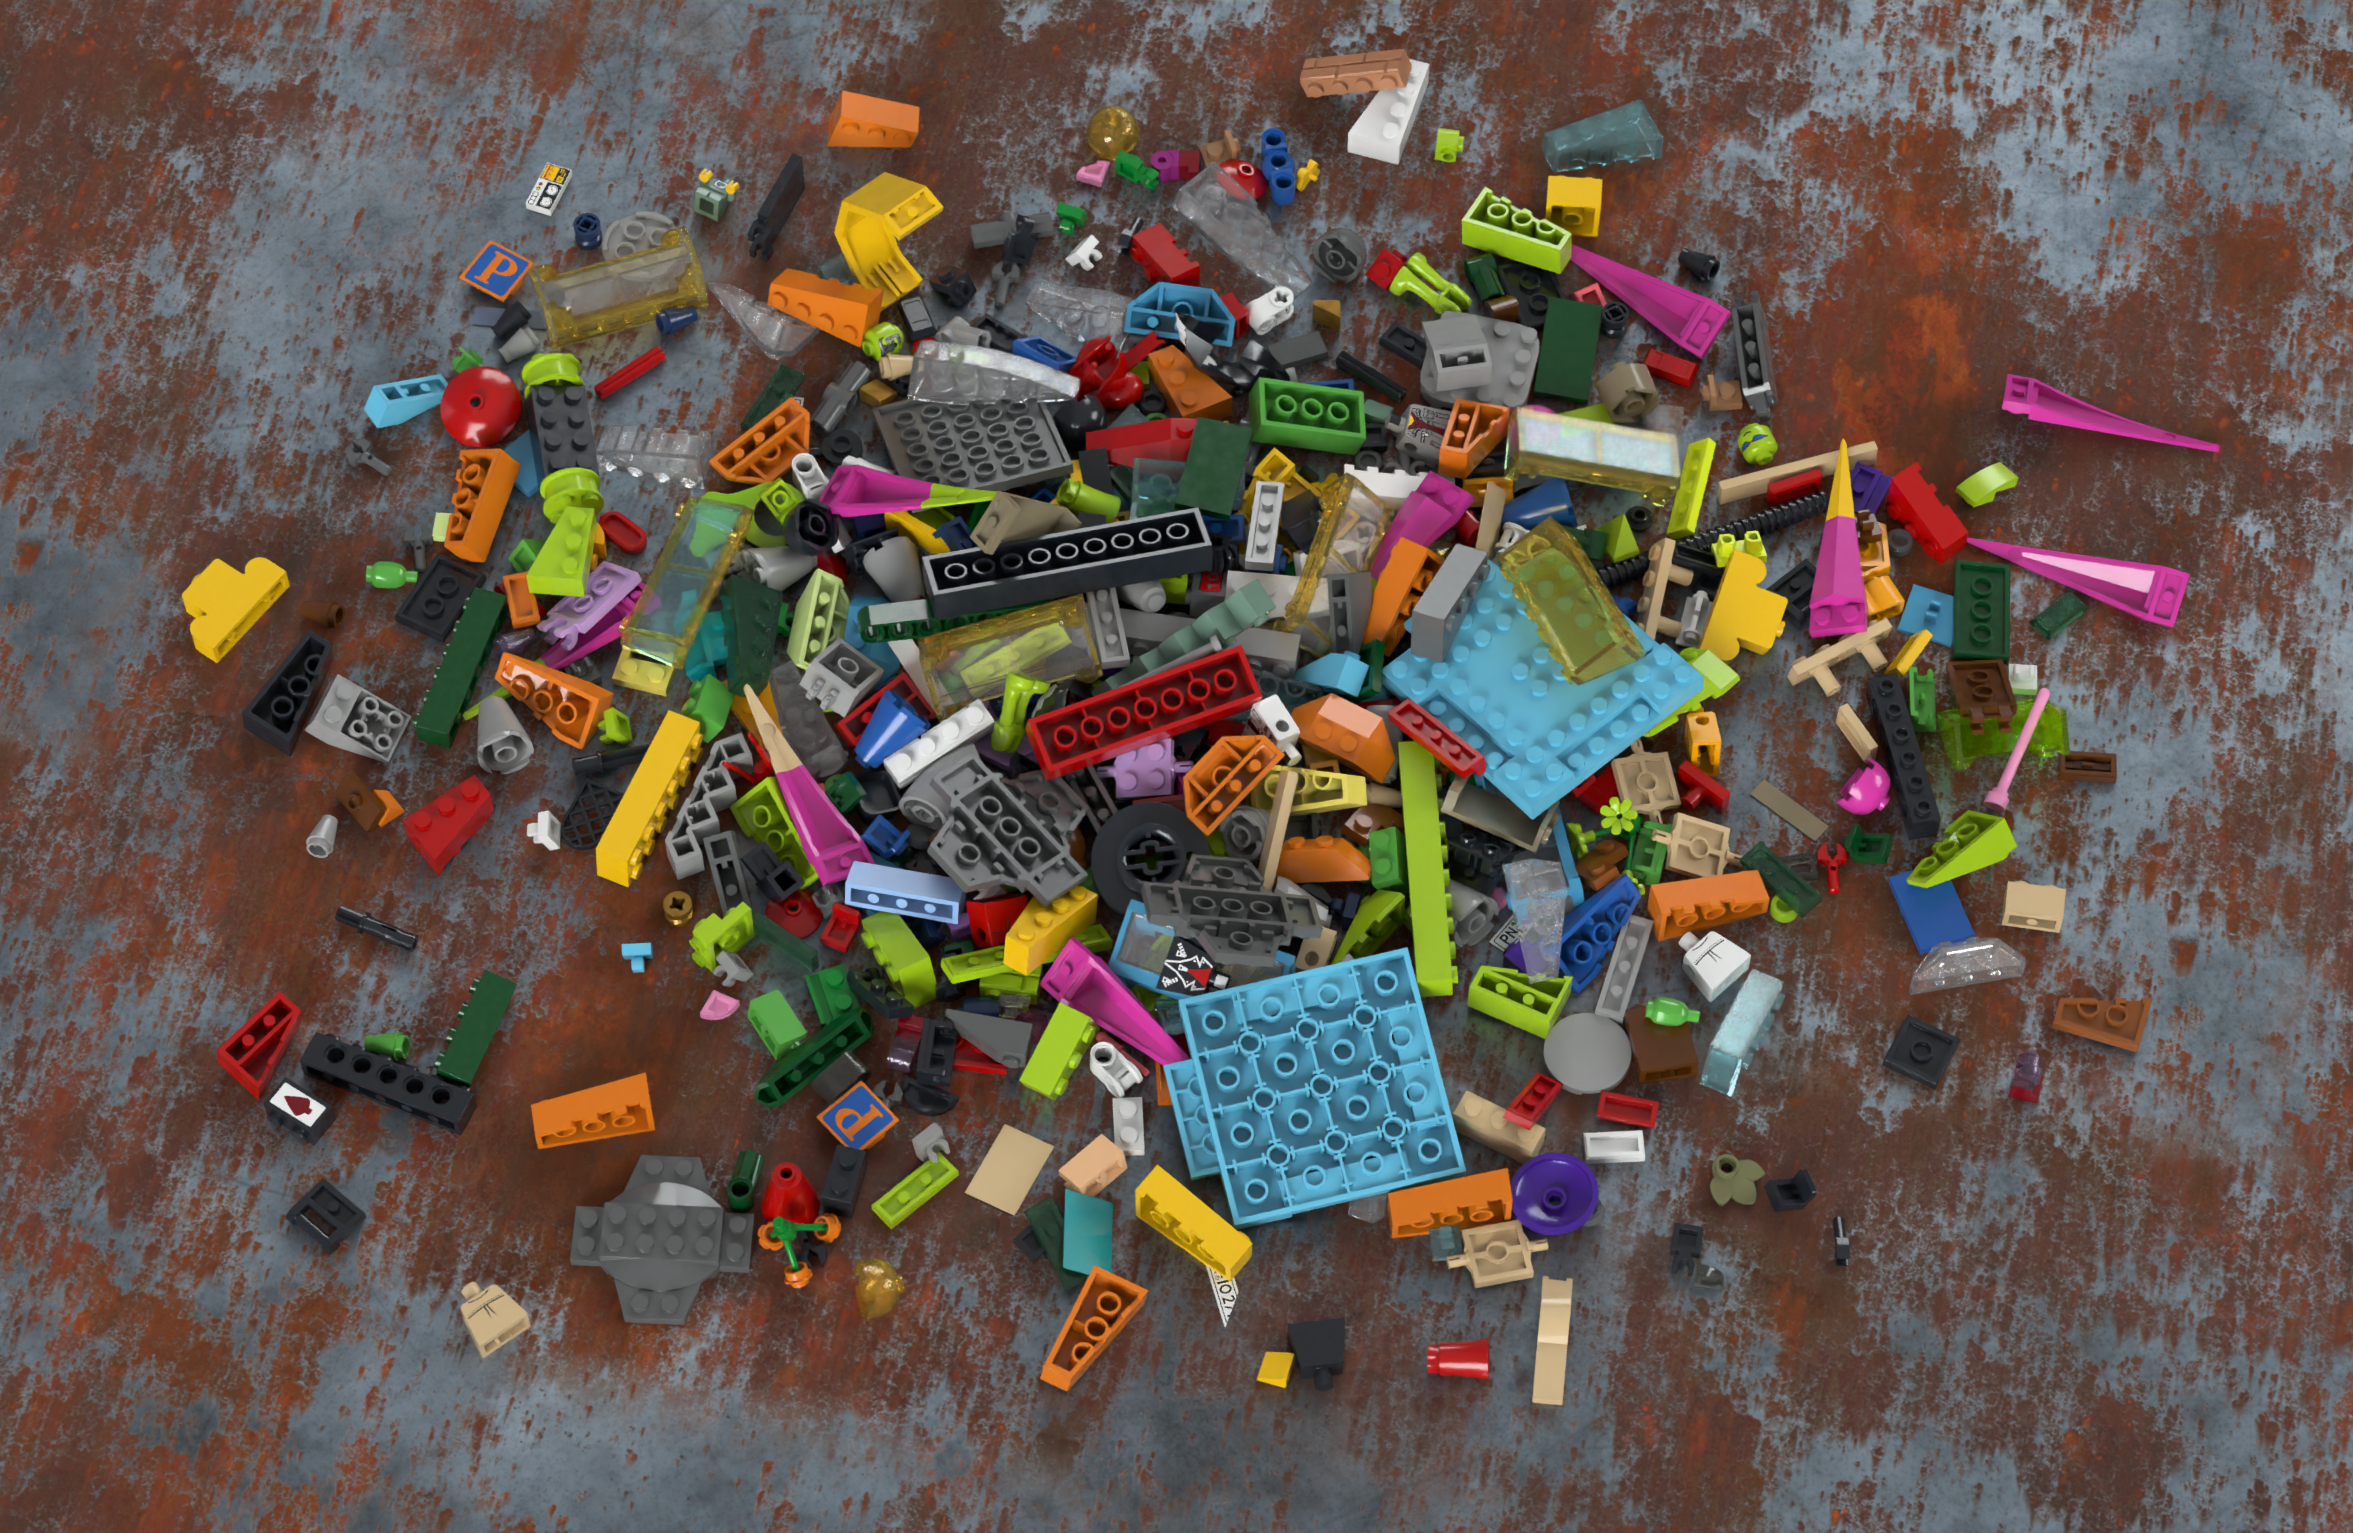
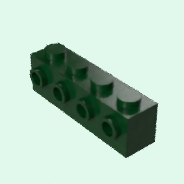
[433,970,517,1088]

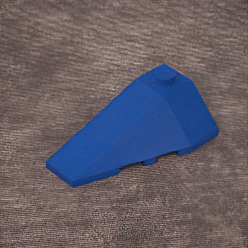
[1532,874,1641,993]

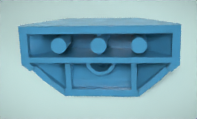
[1124,282,1236,347]
[844,595,901,697]

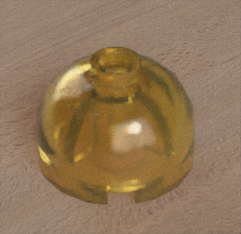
[1086,105,1140,160]
[854,1258,905,1320]

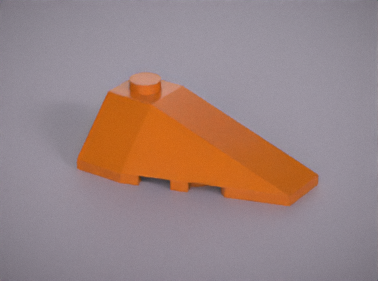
[495,652,614,750]

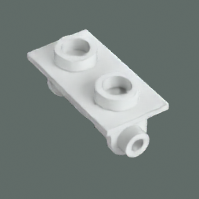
[1675,591,1713,649]

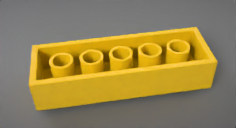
[596,710,703,888]

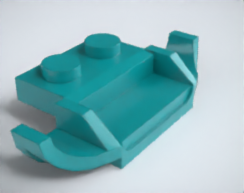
[675,591,741,683]

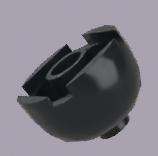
[1053,394,1107,448]
[782,498,839,557]

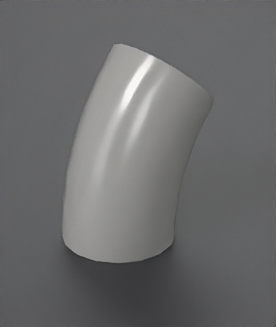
[899,742,981,832]

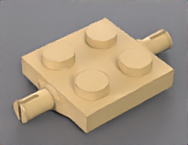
[1611,737,1681,824]
[1651,812,1745,878]
[1446,1220,1548,1288]

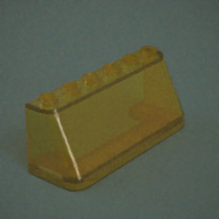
[1497,516,1647,686]

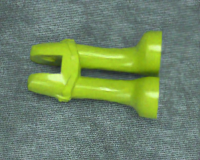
[1389,253,1472,315]
[991,671,1050,753]

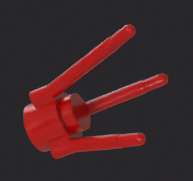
[722,732,776,786]

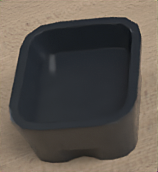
[855,770,901,823]

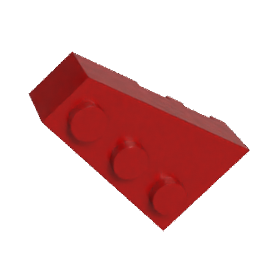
[1130,223,1200,287]
[833,672,939,747]
[403,775,494,877]

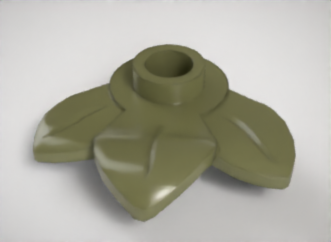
[1710,1154,1765,1206]

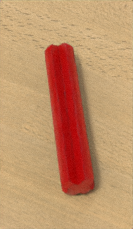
[594,346,666,400]

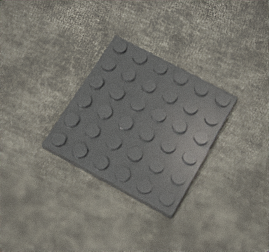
[872,369,1074,513]

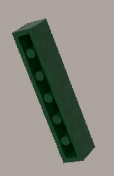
[413,587,509,749]

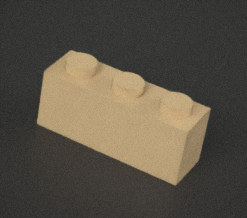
[1453,1090,1546,1164]

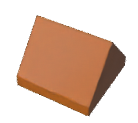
[372,790,404,827]

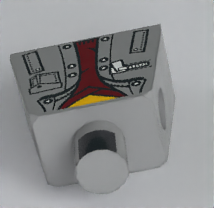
[1384,404,1451,468]

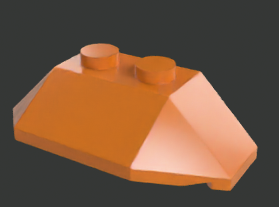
[709,397,810,485]
[1290,693,1396,784]
[1182,735,1285,837]
[1274,835,1371,883]

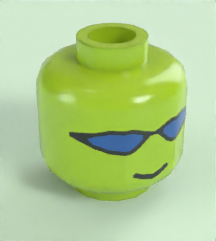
[1737,423,1778,465]

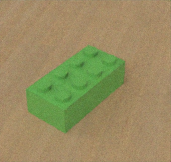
[1249,377,1366,455]

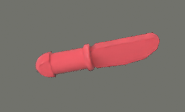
[1096,1031,1150,1077]

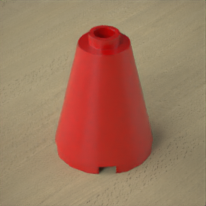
[761,1162,820,1224]

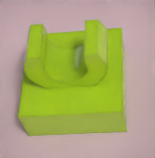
[598,707,633,746]

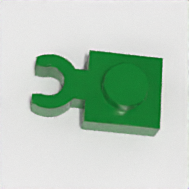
[1115,150,1159,190]

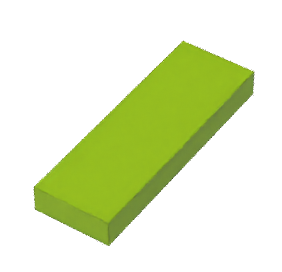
[871,1151,959,1230]

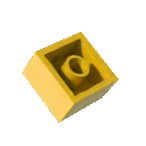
[1545,175,1602,237]

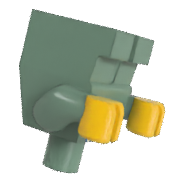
[694,169,739,221]

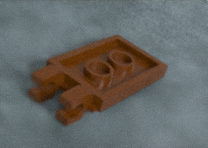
[1946,659,2017,735]

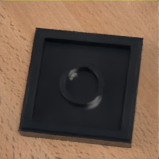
[1882,1015,1961,1090]

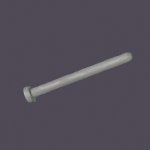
[1113,635,1224,690]

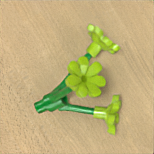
[1566,797,1645,895]

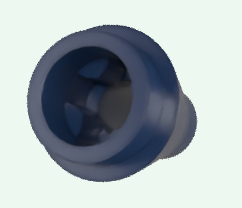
[655,305,698,335]

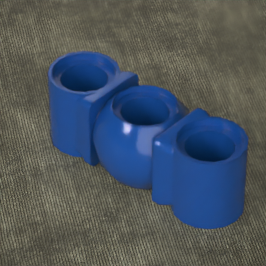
[1261,128,1295,206]

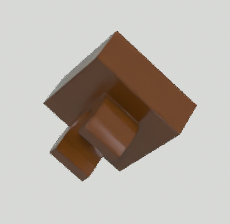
[1855,509,1882,545]

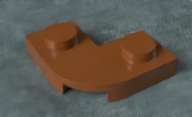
[1341,804,1405,847]
[1575,839,1629,891]

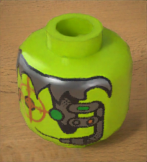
[862,322,904,361]

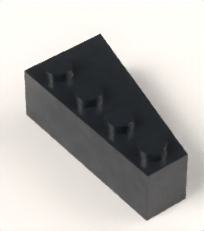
[242,630,333,757]

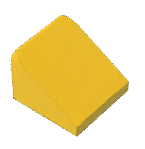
[1257,1352,1295,1388]

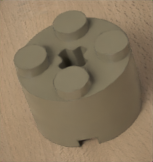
[1595,361,1660,423]

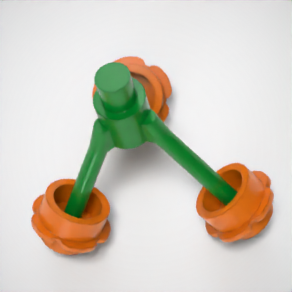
[758,1213,841,1288]

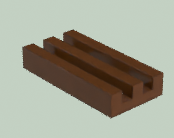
[2058,750,2117,783]

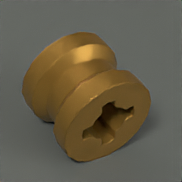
[663,891,694,927]

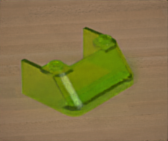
[1937,698,2070,770]

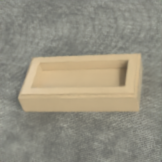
[1836,703,1878,763]

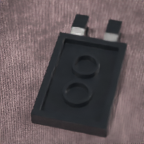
[747,153,805,262]

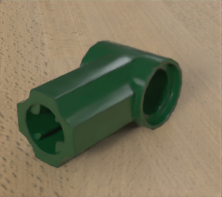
[1464,253,1505,305]
[1550,524,1609,561]
[727,1150,765,1213]

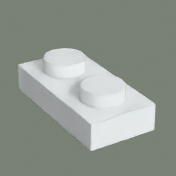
[1113,1097,1145,1156]

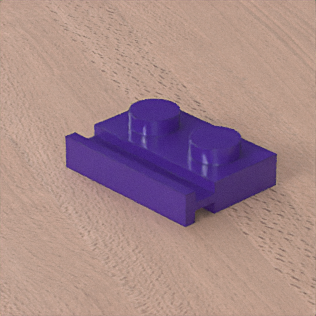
[1850,462,1894,517]

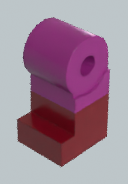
[1151,150,1201,187]

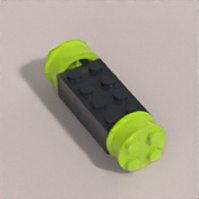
[521,353,604,524]

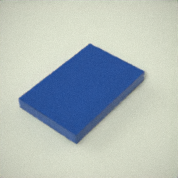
[1888,871,1975,954]

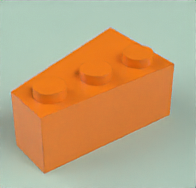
[827,91,920,148]
[1148,345,1232,421]
[1438,399,1510,479]

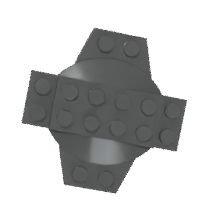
[927,753,1089,907]
[1141,854,1323,967]
[570,1155,755,1325]

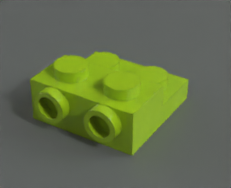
[689,902,755,973]

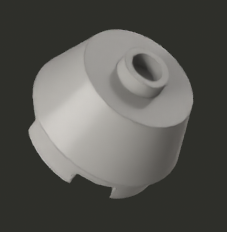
[1219,806,1271,862]

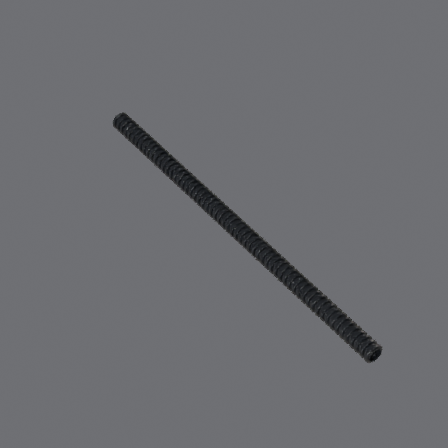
[1382,490,1829,669]

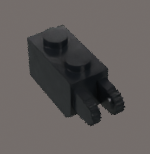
[1281,489,1327,555]

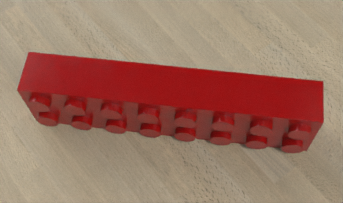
[1025,645,1263,781]

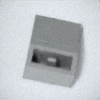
[1422,315,1492,392]
[304,674,411,763]

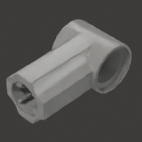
[936,316,992,354]

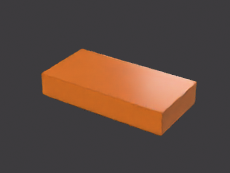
[502,571,541,629]

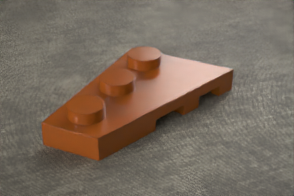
[2052,998,2152,1052]

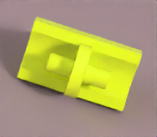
[1711,531,1767,568]

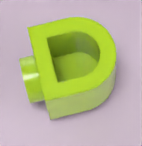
[1434,128,1464,162]

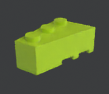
[526,506,597,597]
[861,911,937,1009]
[1467,965,1573,1039]
[1019,1002,1100,1101]

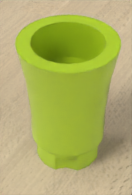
[1056,478,1121,524]

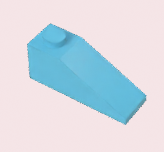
[364,374,448,428]
[1288,651,1369,697]

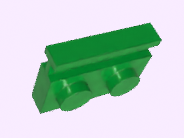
[804,964,860,1028]

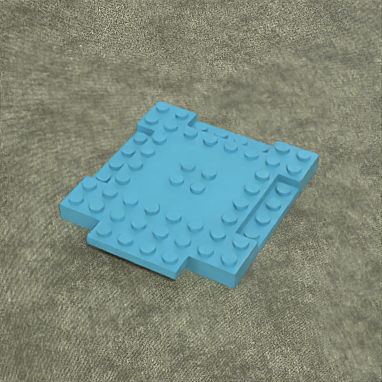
[1381,544,1703,820]
[1163,947,1466,1230]

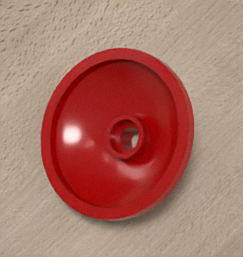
[440,366,522,448]

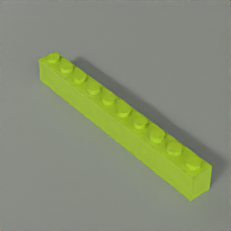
[1398,741,1458,997]

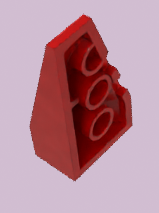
[1086,418,1198,482]

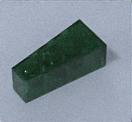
[719,574,783,698]

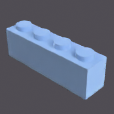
[845,861,966,924]

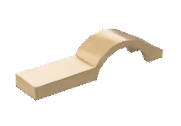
[1532,1276,1573,1405]

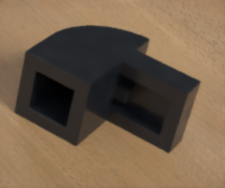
[740,841,805,903]

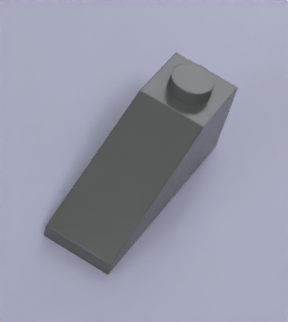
[1327,572,1372,655]
[703,831,754,916]
[945,1009,1034,1068]

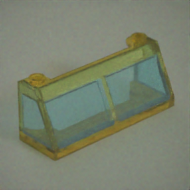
[1504,406,1681,506]
[618,496,754,670]

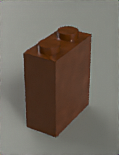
[1623,1005,1698,1085]

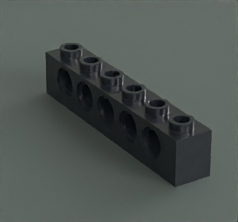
[1866,674,1941,840]
[300,1032,477,1135]

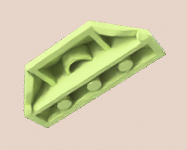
[787,568,850,670]

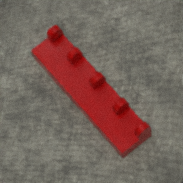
[1388,698,1486,779]

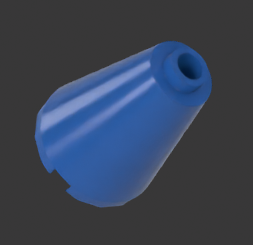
[1501,473,1578,531]
[854,689,931,769]

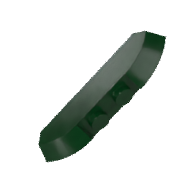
[754,1007,874,1108]

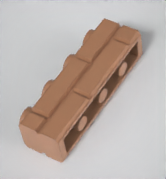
[1300,49,1412,98]

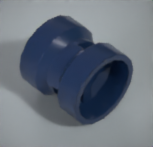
[573,213,602,250]

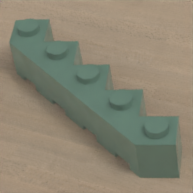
[1091,579,1276,696]

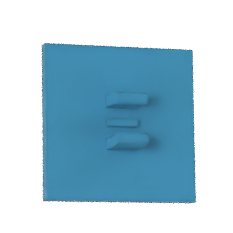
[1897,584,1953,647]

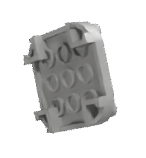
[1420,311,1539,419]

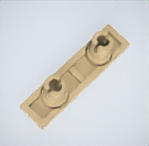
[1635,538,1693,640]
[1787,618,1892,697]

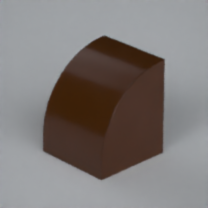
[1483,294,1519,323]

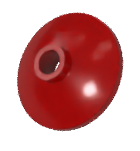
[1216,159,1268,200]
[765,888,823,940]

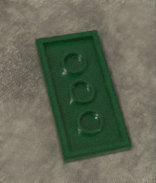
[1533,297,1603,404]
[1174,416,1253,521]
[1952,560,2010,665]

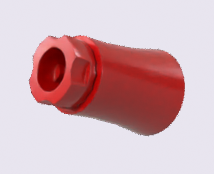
[1427,1338,1490,1380]

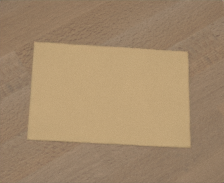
[1475,481,1507,561]
[965,1124,1054,1216]

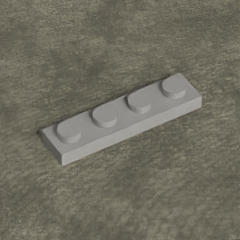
[1245,481,1284,571]
[1086,587,1130,669]
[1595,915,1654,1024]

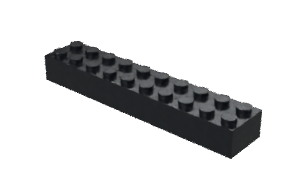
[922,507,1212,620]

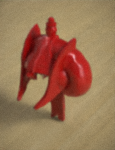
[1065,331,1165,410]

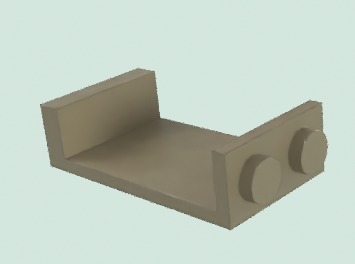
[970,491,1082,555]
[1441,775,1560,853]

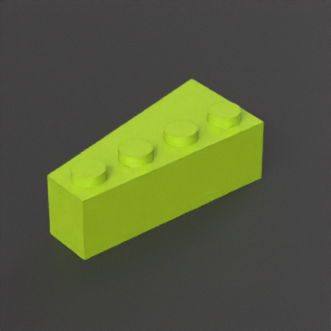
[1462,187,1572,274]

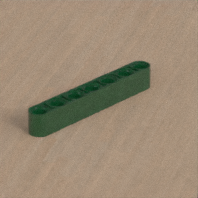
[857,599,1055,643]

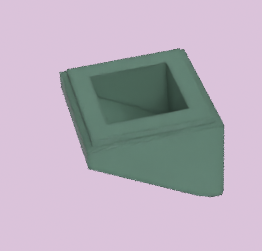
[1364,399,1394,423]

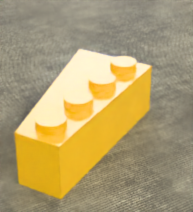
[1003,885,1098,976]
[1135,1164,1252,1282]

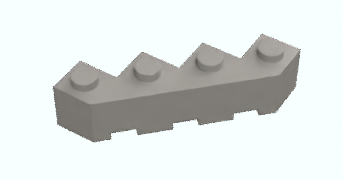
[665,732,754,880]

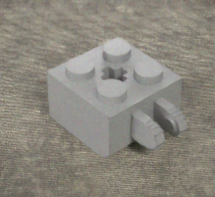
[799,638,885,718]

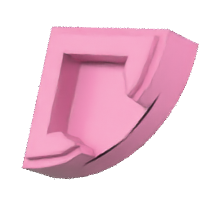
[1076,161,1111,188]
[700,990,740,1020]

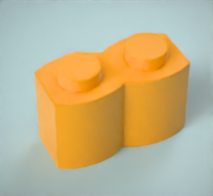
[1865,576,1905,623]

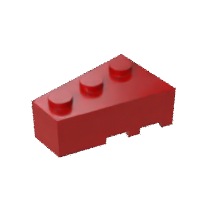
[1885,462,1969,564]
[217,992,302,1101]

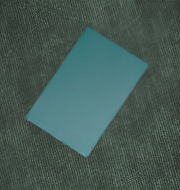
[1063,1189,1113,1275]

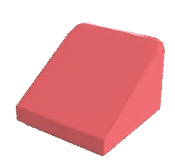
[1569,282,1607,309]

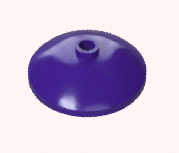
[1510,1153,1599,1235]

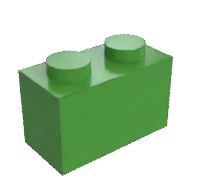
[681,673,736,743]
[1369,827,1409,894]

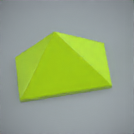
[1594,514,1639,563]

